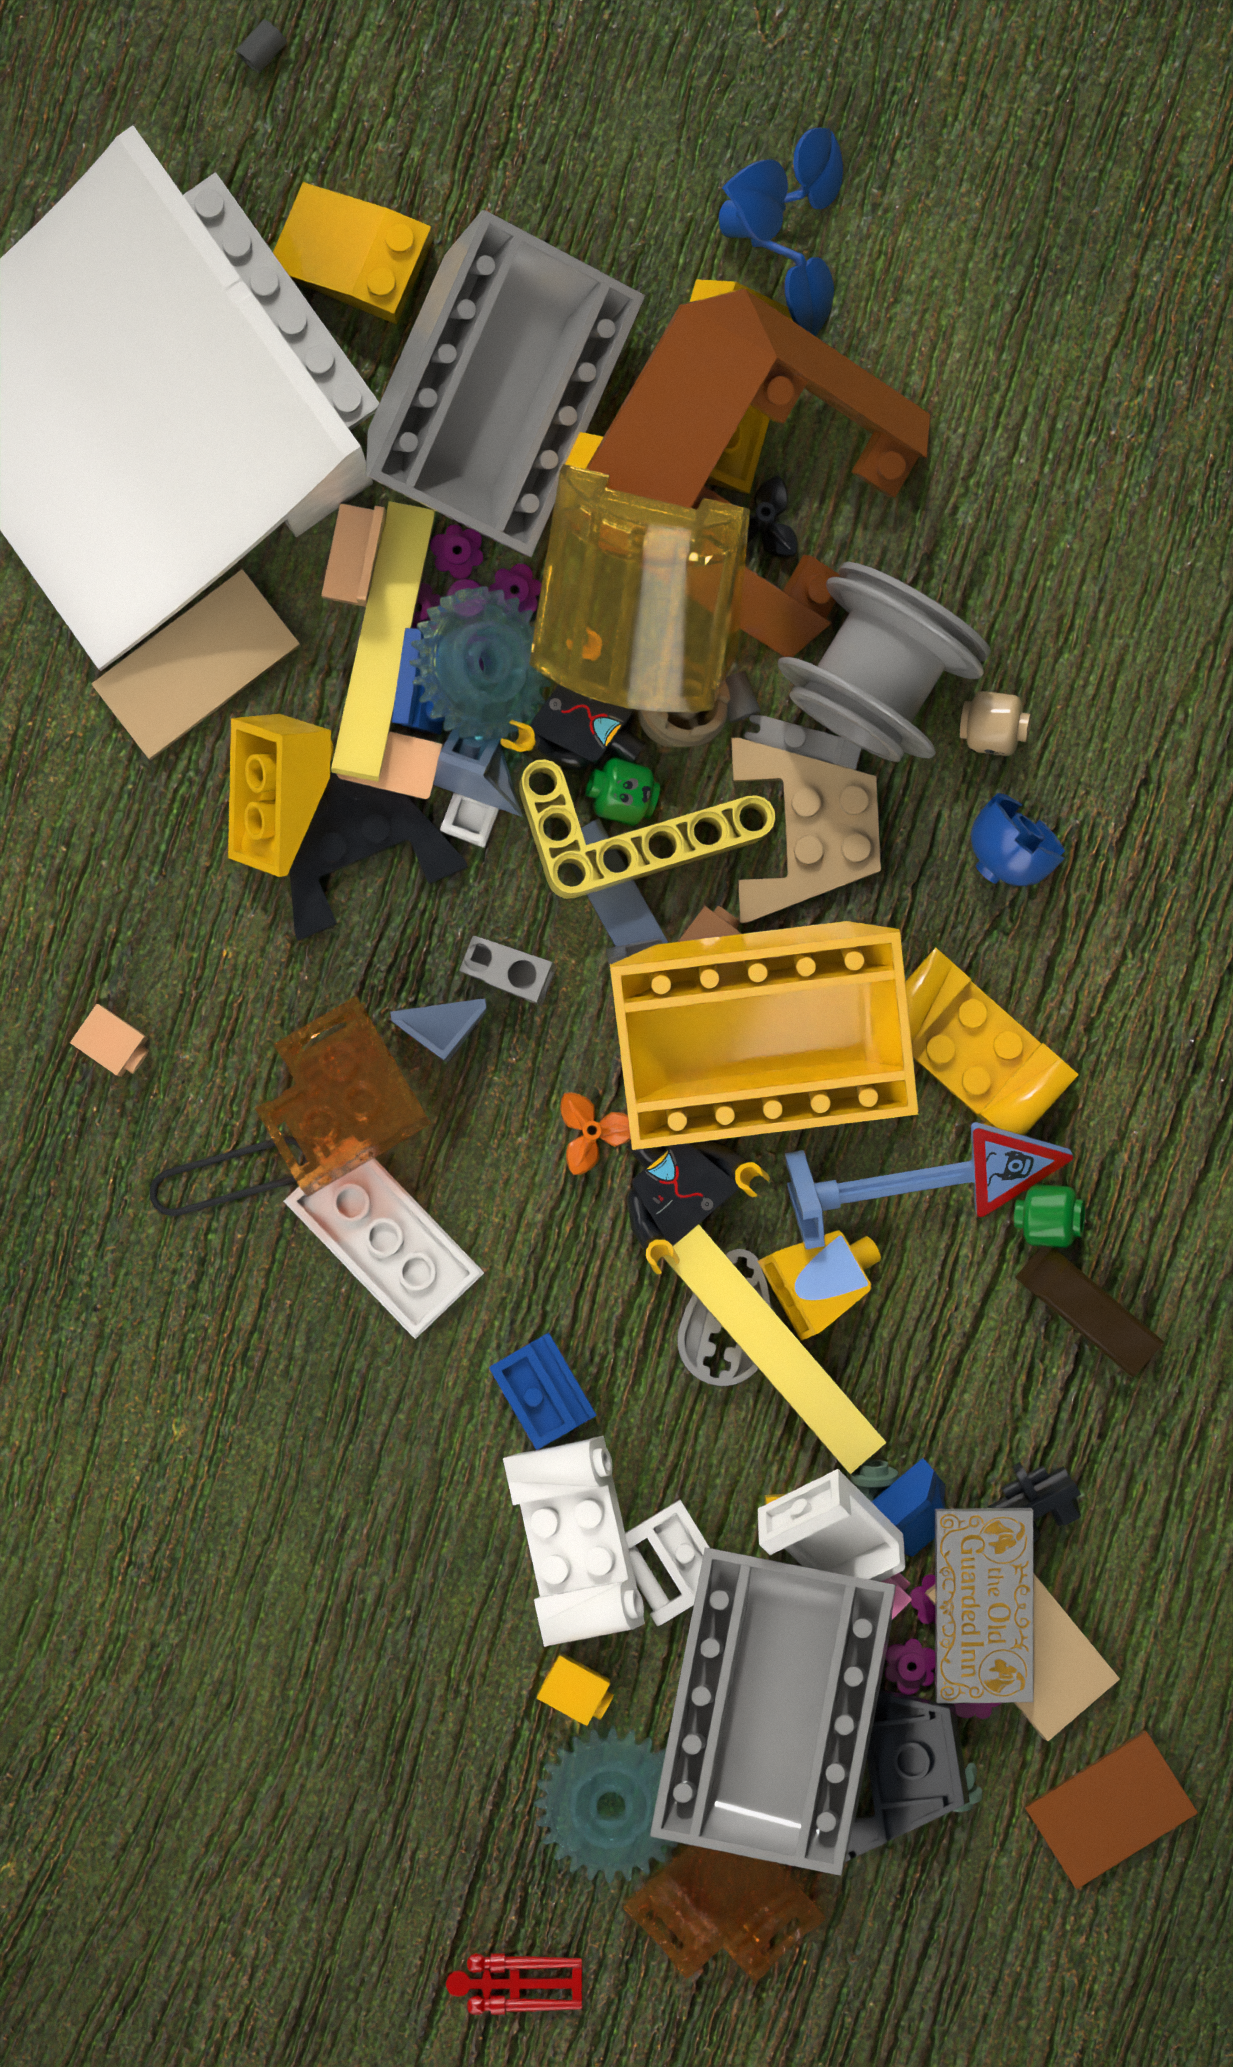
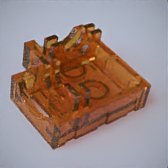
[255,996,432,1197]
[622,1844,826,1983]

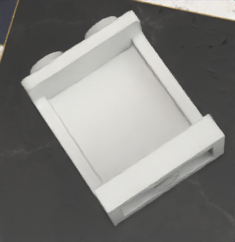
[758,1469,905,1582]

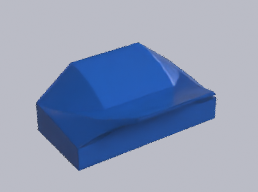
[872,1458,946,1557]

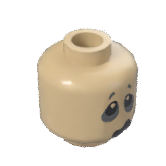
[960,691,1031,756]

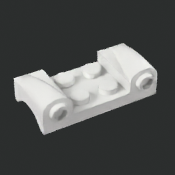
[503,1436,645,1647]

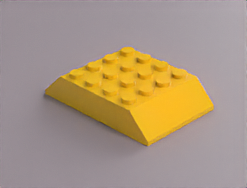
[610,921,919,1150]

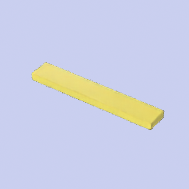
[331,501,435,782]
[663,1224,886,1474]

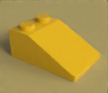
[273,182,434,325]
[228,714,334,877]

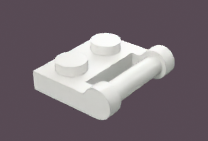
[625,1499,710,1626]

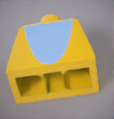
[757,1230,881,1341]

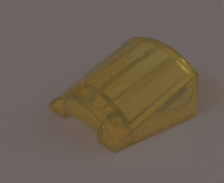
[529,464,750,712]

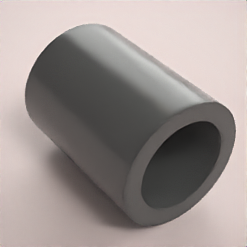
[235,19,288,74]
[724,671,761,723]

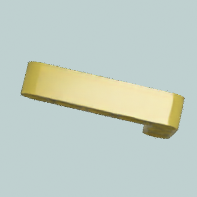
[519,759,775,899]

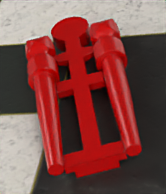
[446,1953,582,2015]

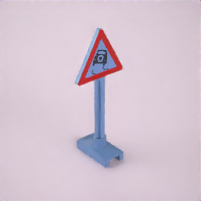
[785,1122,1073,1249]

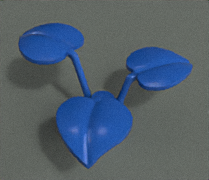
[719,128,843,337]

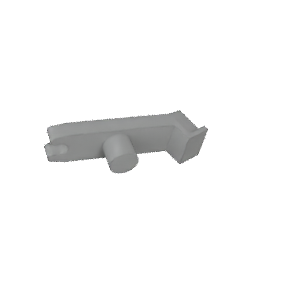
[745,715,861,770]

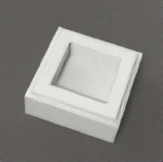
[440,793,499,848]

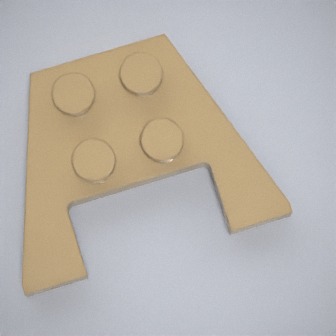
[731,738,881,924]

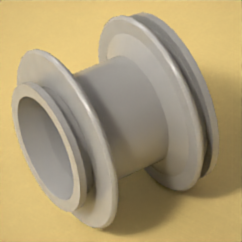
[777,562,991,762]

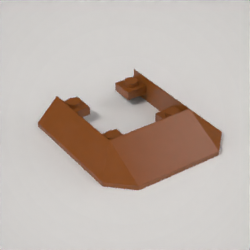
[584,289,930,657]

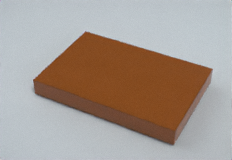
[1024,1730,1198,1890]

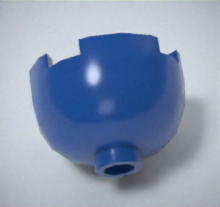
[970,793,1065,887]

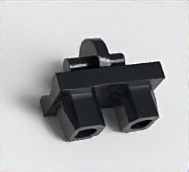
[988,1462,1081,1542]

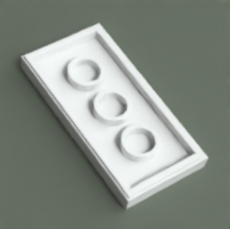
[284,1135,484,1339]

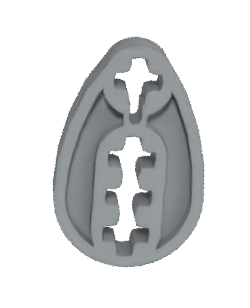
[677,1249,771,1386]

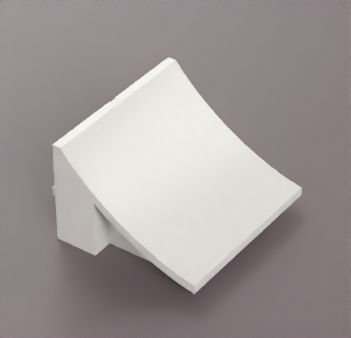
[0,125,380,671]

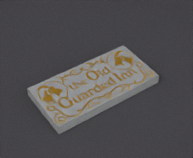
[935,1508,1033,1703]

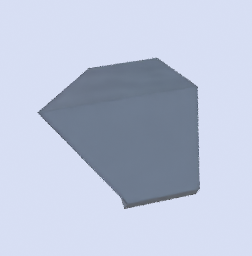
[434,719,523,817]
[390,998,488,1063]

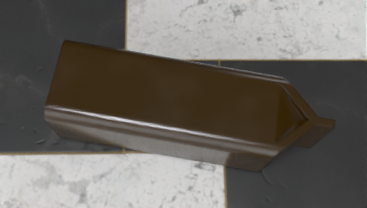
[1014,1246,1164,1378]

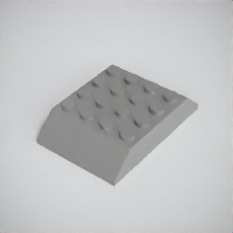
[366,210,645,557]
[650,1547,896,1876]

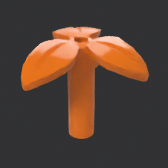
[560,1092,631,1175]

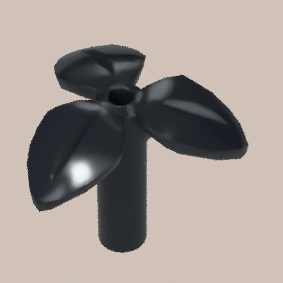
[721,476,798,558]

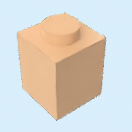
[70,1004,149,1077]

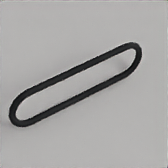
[149,1136,311,1216]

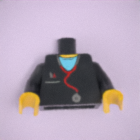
[500,624,647,771]
[627,1140,770,1275]

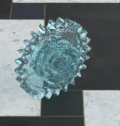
[409,586,553,741]
[534,1726,678,1883]

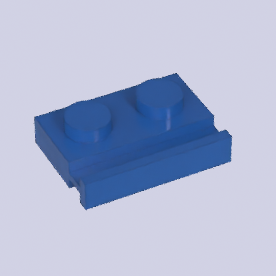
[391,628,455,735]
[489,1332,597,1450]

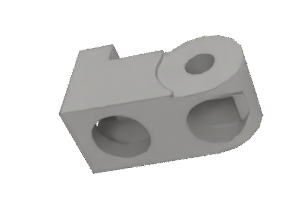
[459,936,557,1006]

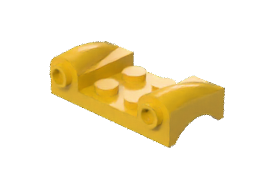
[905,948,1079,1136]

